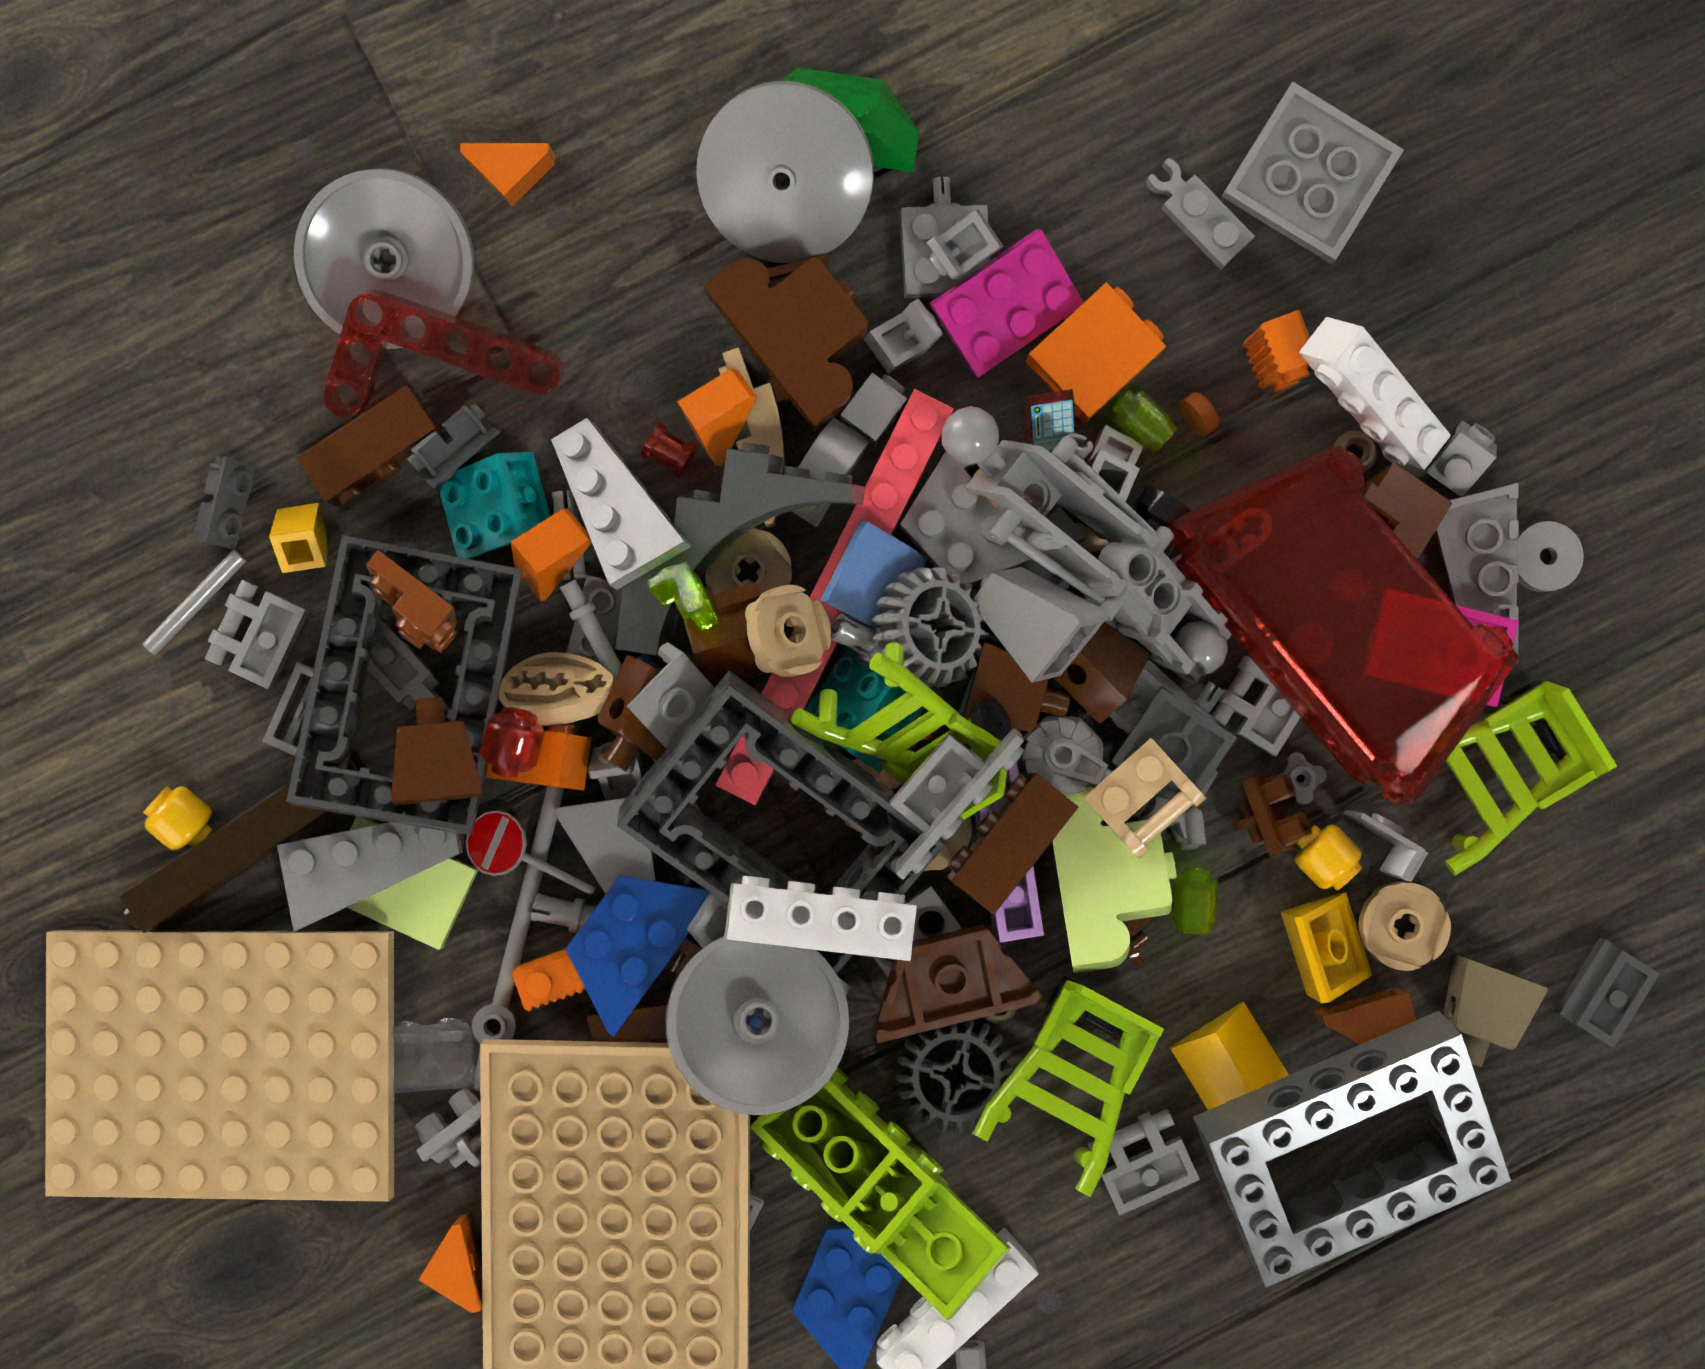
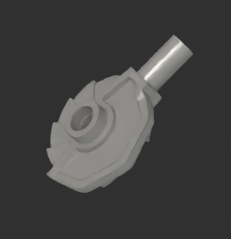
[1022,716,1113,796]

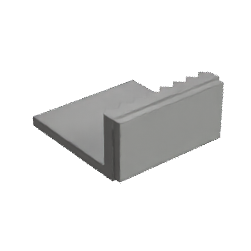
[627,642,715,748]
[1342,810,1428,882]

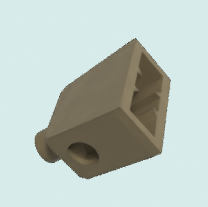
[1443,954,1548,1067]

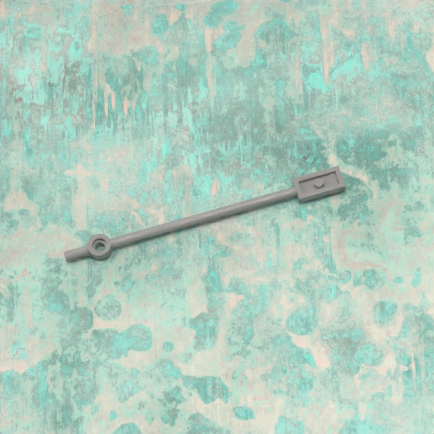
[471,575,623,1091]

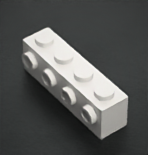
[1299,317,1451,470]
[724,876,917,961]
[876,1227,1039,1369]

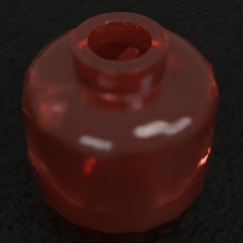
[480,707,544,778]

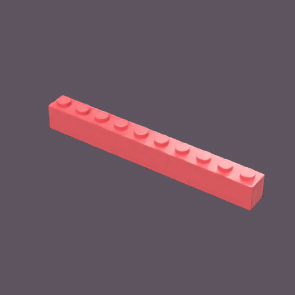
[715,389,954,805]

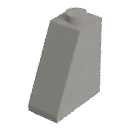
[973,567,1109,683]
[555,797,660,894]

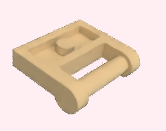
[1084,738,1207,859]

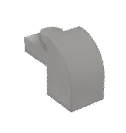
[792,418,871,527]
[1086,425,1144,506]

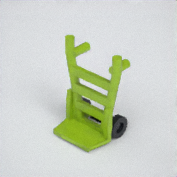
[791,642,1012,820]
[1384,680,1617,876]
[972,975,1164,1197]

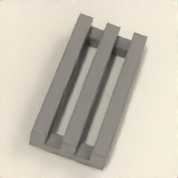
[262,662,314,756]

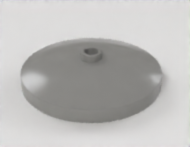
[696,81,874,263]
[294,168,475,349]
[666,936,849,1115]

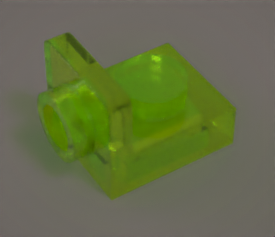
[647,561,719,631]

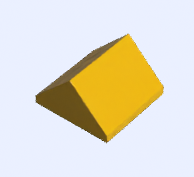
[1281,892,1372,1004]
[1169,1002,1289,1110]

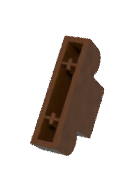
[704,257,868,432]

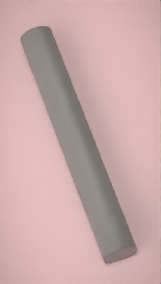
[142,549,247,655]

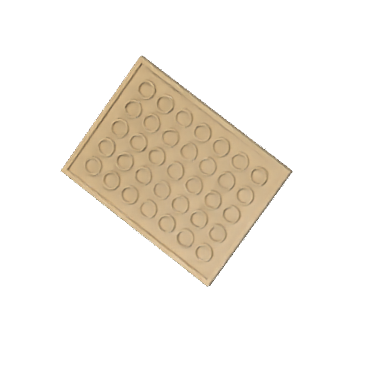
[45,930,394,1201]
[480,1039,750,1369]

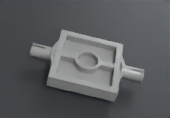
[899,177,991,327]

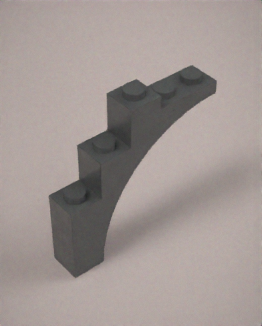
[615,442,865,656]

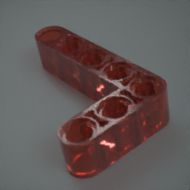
[323,289,564,418]

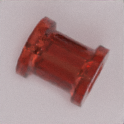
[641,422,698,478]

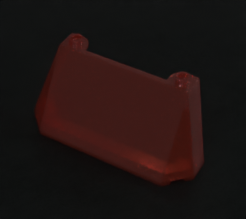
[1168,445,1520,807]

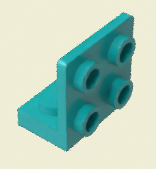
[437,452,550,560]
[805,648,924,773]

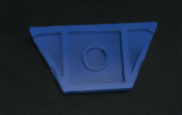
[565,876,710,1037]
[792,1225,902,1369]

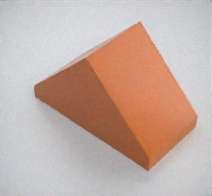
[460,143,555,207]
[677,369,757,466]
[511,508,592,601]
[418,1213,482,1313]

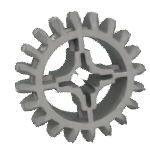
[871,567,989,688]

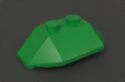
[782,68,919,172]

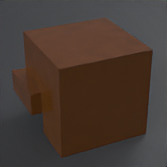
[1330,462,1452,576]
[677,581,763,688]

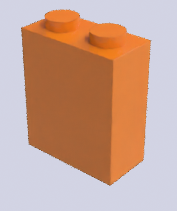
[1025,282,1166,425]

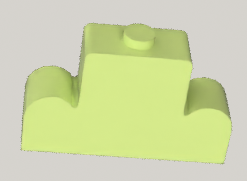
[1052,786,1177,973]

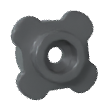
[1276,752,1327,804]

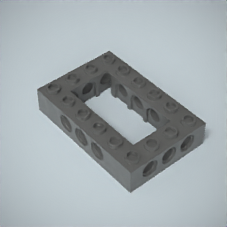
[286,535,522,836]
[617,671,946,974]
[1193,1011,1511,1288]

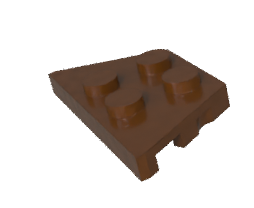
[874,924,1043,1043]

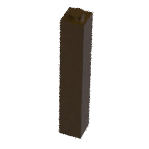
[119,747,366,933]

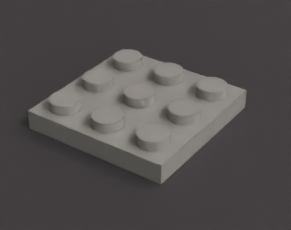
[1221,81,1404,264]

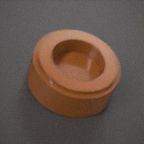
[1179,392,1219,437]

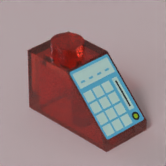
[1020,389,1075,453]

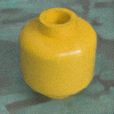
[143,786,212,851]
[1295,825,1362,890]

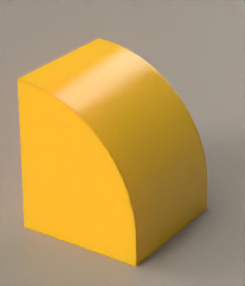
[269,503,328,573]

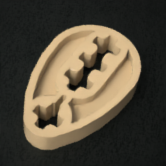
[498,652,615,726]

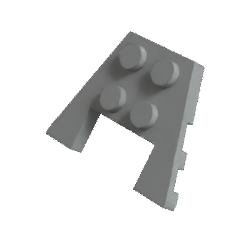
[900,445,1086,587]

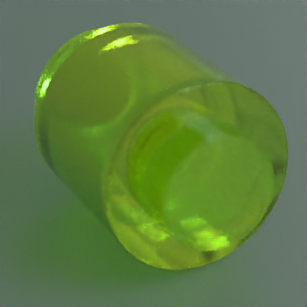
[1112,389,1177,453]
[1172,868,1219,934]

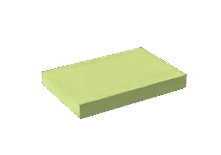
[347,816,478,950]

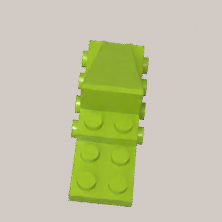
[750,1067,1011,1320]

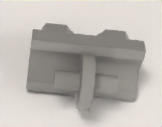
[415,1087,481,1168]

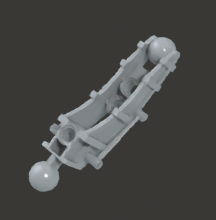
[942,406,1232,683]

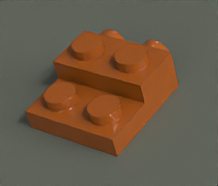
[366,550,458,653]

